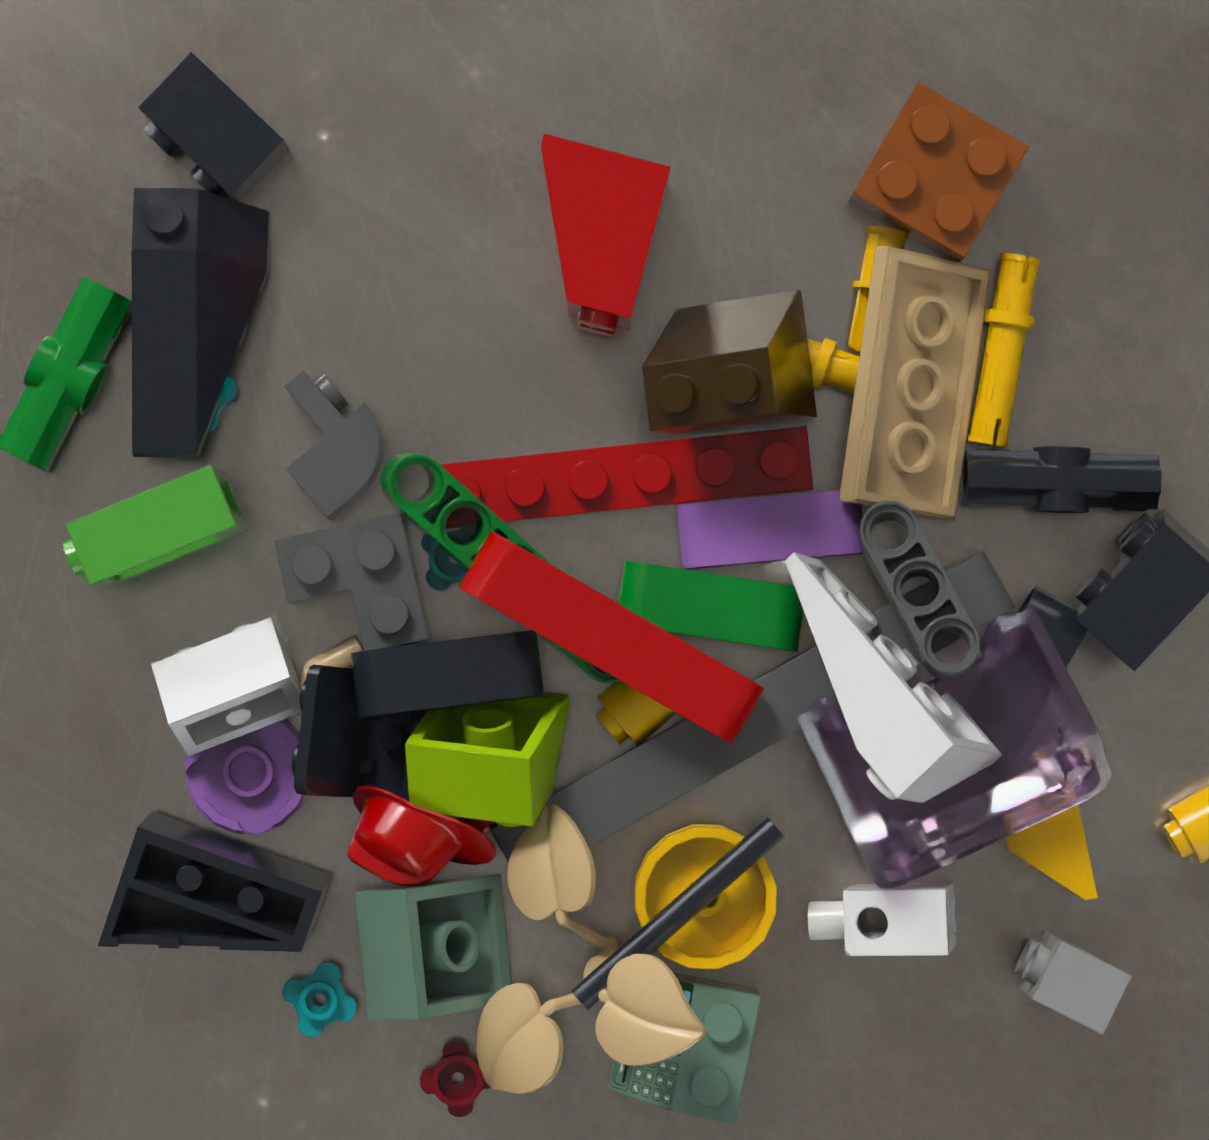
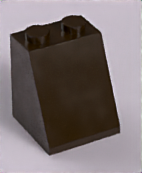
[642,290,817,435]

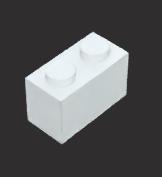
[151,617,302,757]

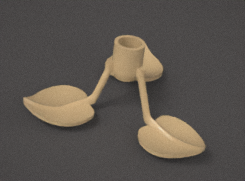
[476,804,707,1094]

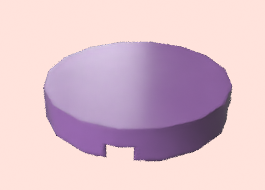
[185,719,307,834]

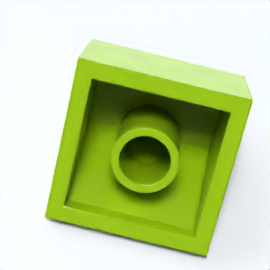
[405,692,569,827]

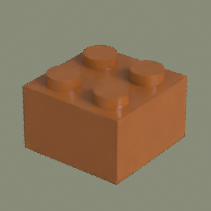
[848,82,1029,262]

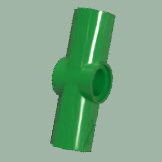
[0,276,132,472]

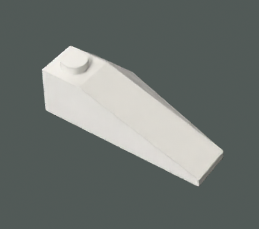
[785,552,1002,803]

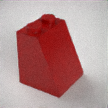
[541,134,671,337]

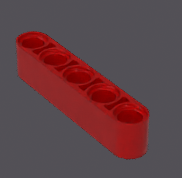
[458,531,765,745]

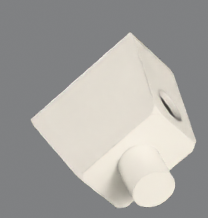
[808,881,957,956]

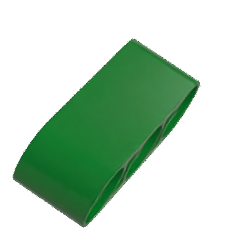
[618,561,804,652]

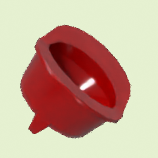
[347,786,496,886]

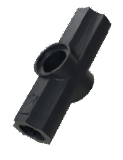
[962,446,1161,513]

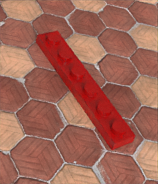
[428,426,814,529]

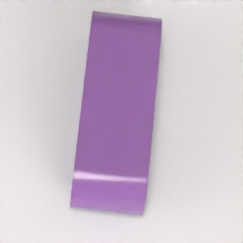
[676,490,863,569]

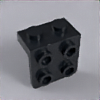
[292,665,427,801]

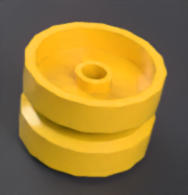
[634,823,777,969]

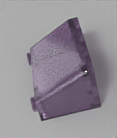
[797,606,1112,889]

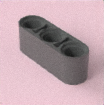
[860,500,980,681]

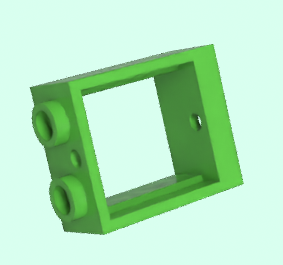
[62,465,249,587]

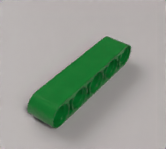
[380,452,620,683]

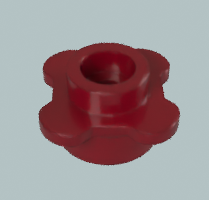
[420,1040,491,1117]

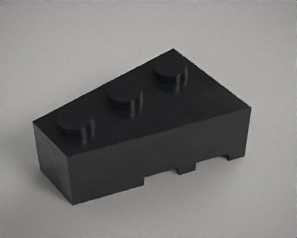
[98,811,332,952]

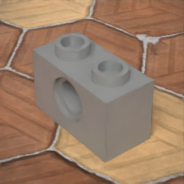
[1014,931,1132,1035]

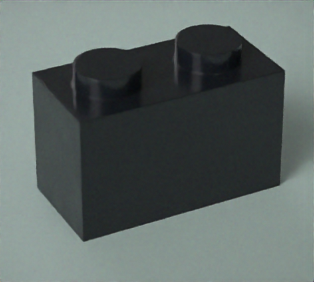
[138,52,289,202]

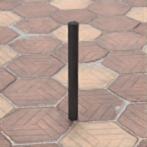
[571,817,785,1010]

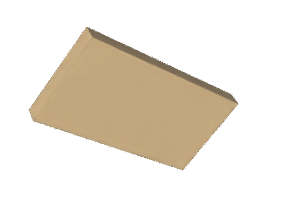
[839,246,991,521]

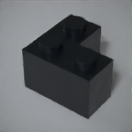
[1075,509,1209,672]

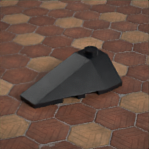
[131,188,270,458]

